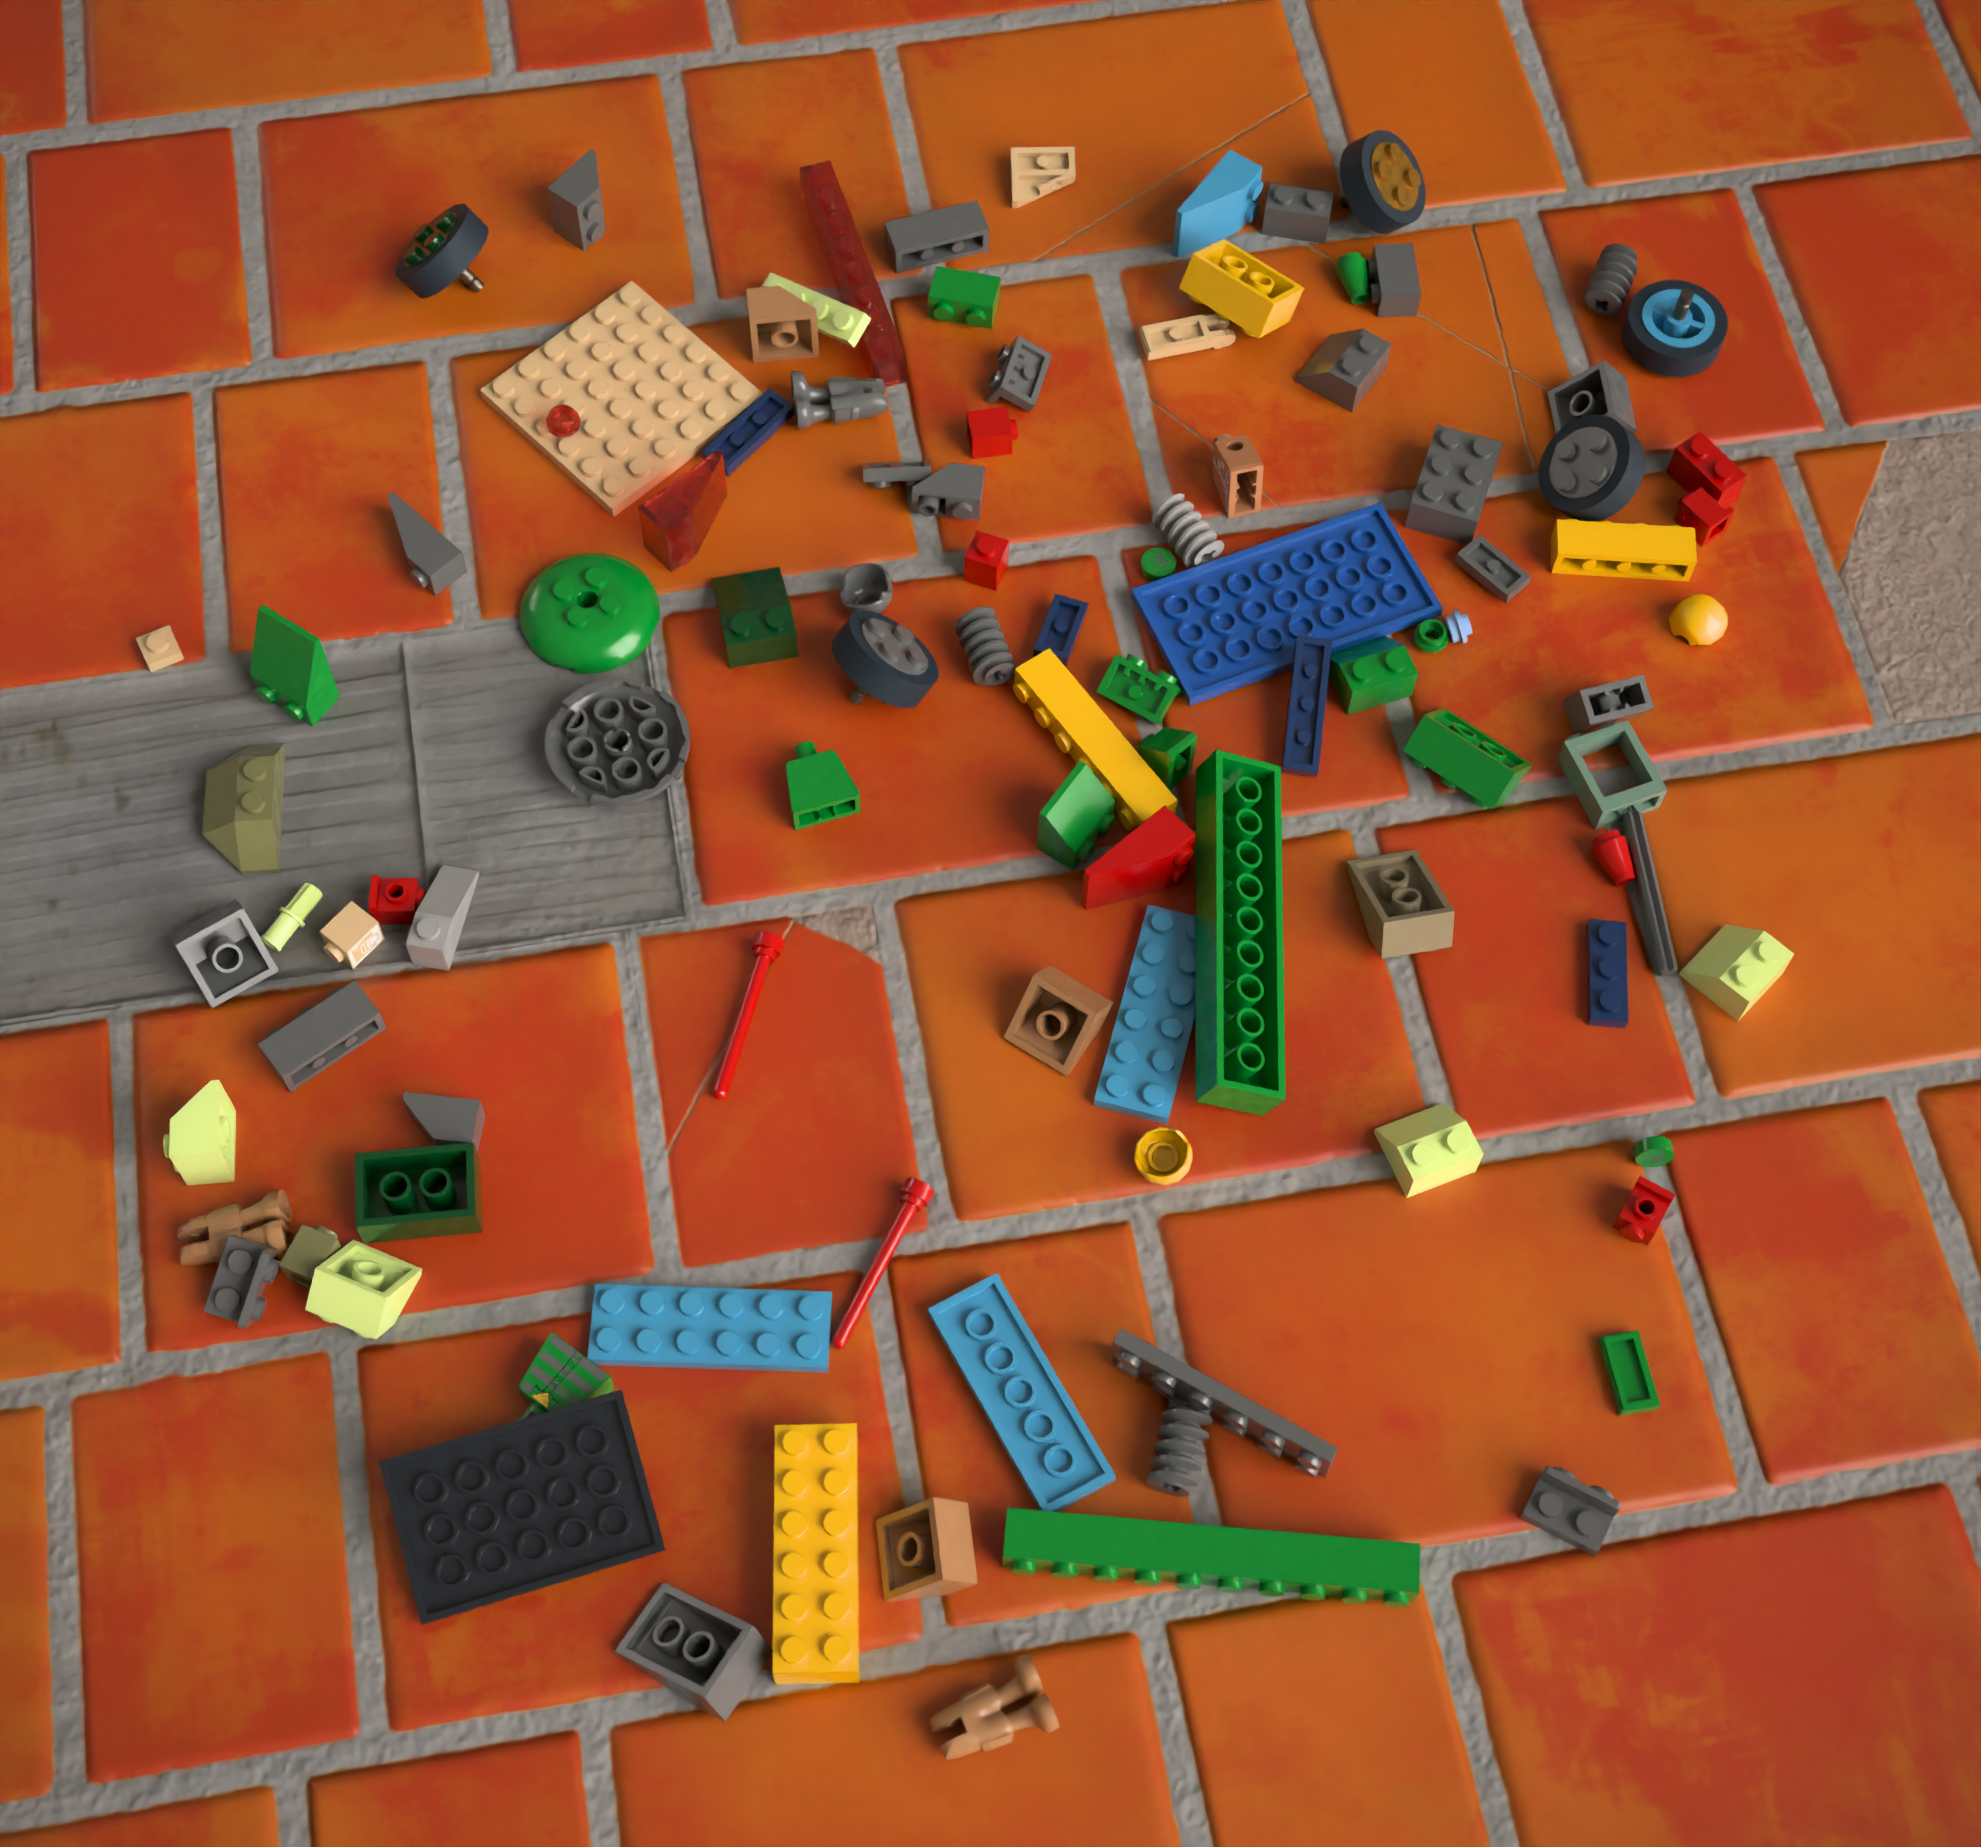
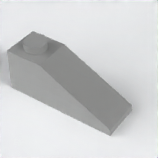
[406,865,479,971]

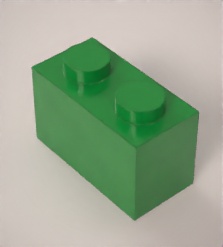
[928,266,1001,329]

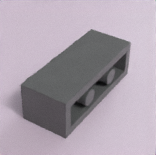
[884,200,989,273]
[258,980,386,1092]

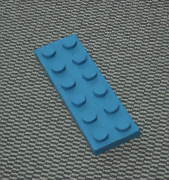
[1093,904,1196,1124]
[927,1273,1116,1512]
[587,1284,832,1373]

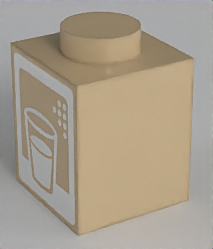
[320,901,385,969]

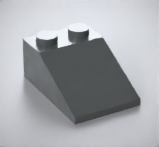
[615,1582,773,1722]

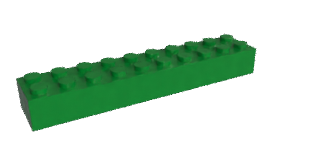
[1195,750,1286,1116]

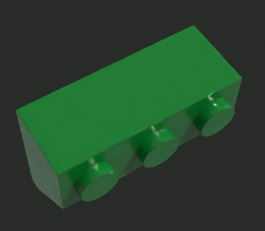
[1403,707,1533,809]

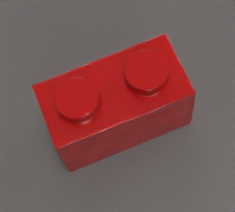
[1666,431,1747,508]

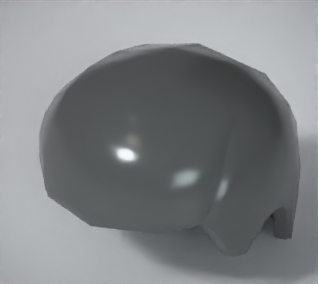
[839,563,893,614]

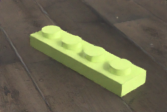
[762,272,871,348]

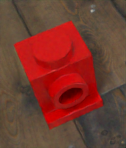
[1674,487,1735,547]
[368,875,427,925]
[1613,1176,1676,1246]

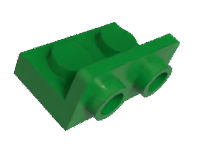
[1096,654,1182,726]

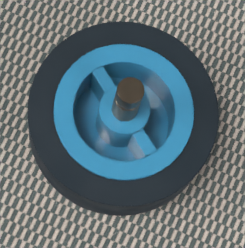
[1622,280,1728,377]

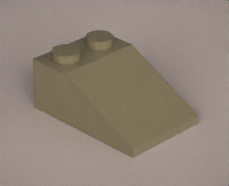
[1347,850,1455,959]

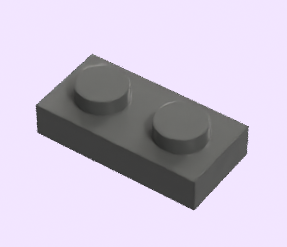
[863,461,932,488]
[1455,535,1531,604]

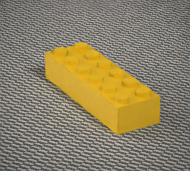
[773,1423,859,1684]

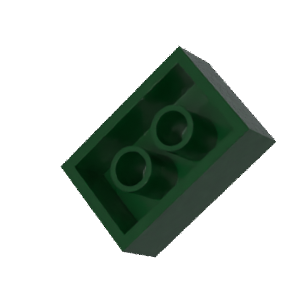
[355,1142,483,1244]

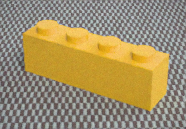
[1550,519,1697,582]

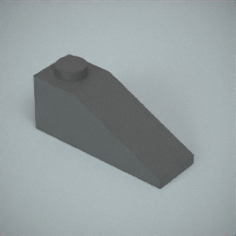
[388,492,467,596]

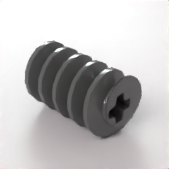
[1583,244,1638,317]
[955,607,1017,687]
[1146,1405,1213,1497]

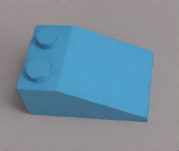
[1172,150,1263,258]

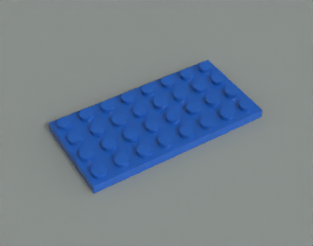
[1131,502,1443,706]

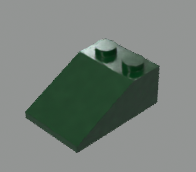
[711,567,799,669]

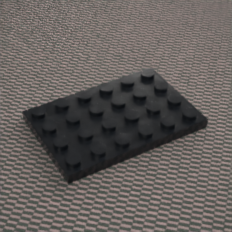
[379,1389,666,1625]

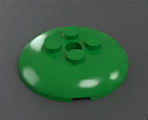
[519,552,660,674]

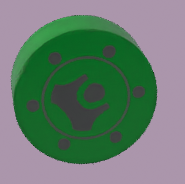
[1141,548,1176,582]
[1633,1136,1674,1167]

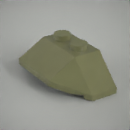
[202,743,285,875]

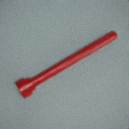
[712,931,784,1100]
[831,1177,934,1349]

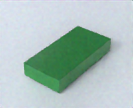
[1597,1330,1660,1416]

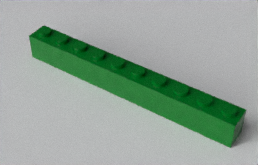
[1002,1508,1420,1608]

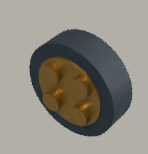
[1339,130,1425,234]

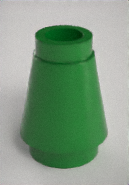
[1335,252,1370,304]

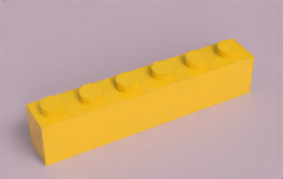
[1013,648,1178,831]

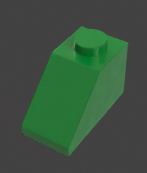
[1138,727,1197,790]

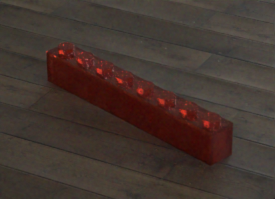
[799,160,906,388]

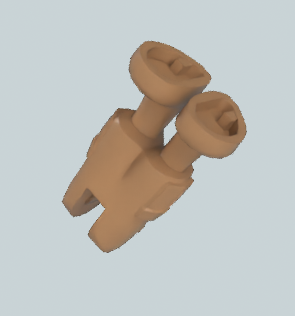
[177,1189,293,1266]
[929,1654,1060,1760]

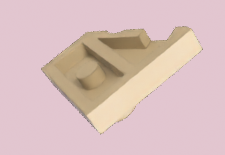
[1010,147,1076,208]

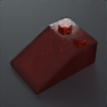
[638,449,727,572]

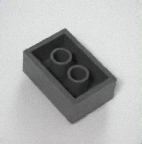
[1405,424,1503,545]

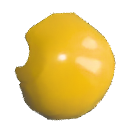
[1669,594,1728,646]
[1134,1127,1193,1185]

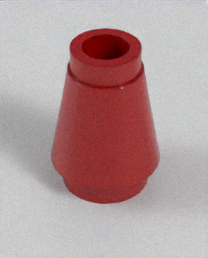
[1591,830,1636,887]

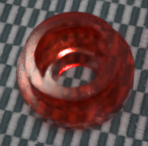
[546,405,581,438]

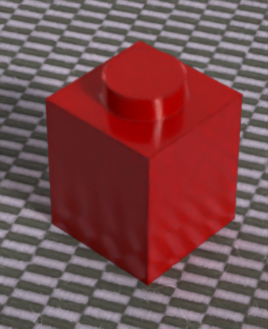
[966,406,1018,459]
[964,530,1009,591]

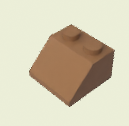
[746,286,819,363]
[1003,965,1113,1076]
[876,1497,978,1602]

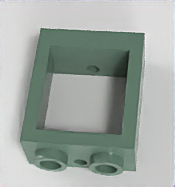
[1557,720,1667,830]

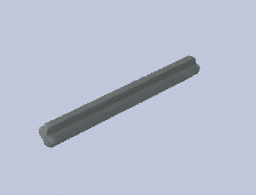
[1621,811,1678,977]

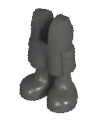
[791,371,888,430]

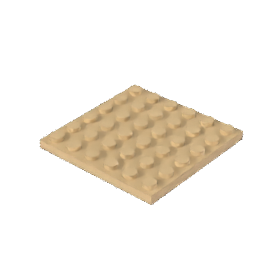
[480,281,763,517]

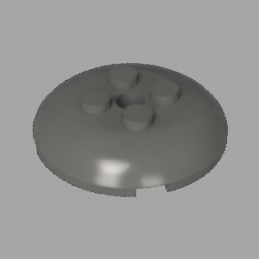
[545,678,690,807]

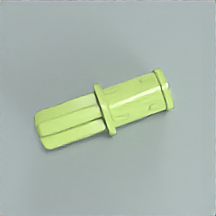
[260,883,323,952]

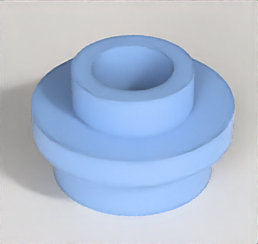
[1445,609,1473,644]

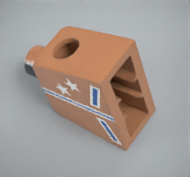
[1212,434,1264,519]

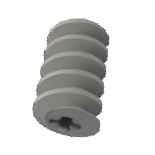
[1152,493,1225,569]

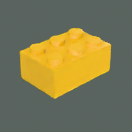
[1179,239,1304,338]

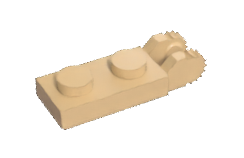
[1139,314,1236,360]

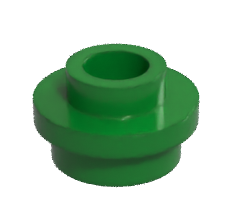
[1413,619,1449,653]

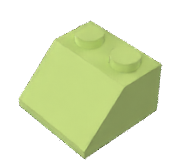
[1679,924,1794,1021]
[163,1080,236,1186]
[1374,1103,1483,1198]
[305,1240,423,1340]

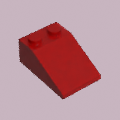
[1081,805,1196,910]

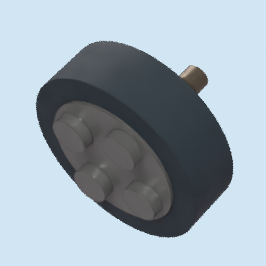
[1538,414,1645,522]
[832,610,939,708]

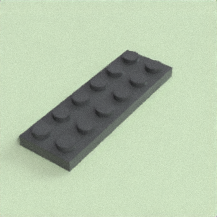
[1113,1329,1339,1478]

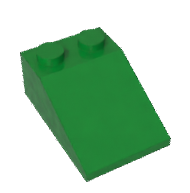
[250,604,340,726]

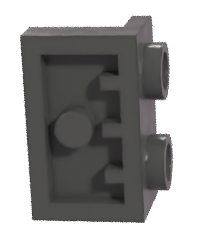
[986,336,1052,412]
[203,1234,280,1329]
[1520,1466,1621,1557]

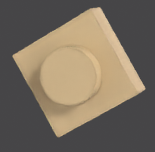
[136,625,184,672]

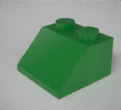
[1329,636,1418,715]
[1037,761,1116,870]

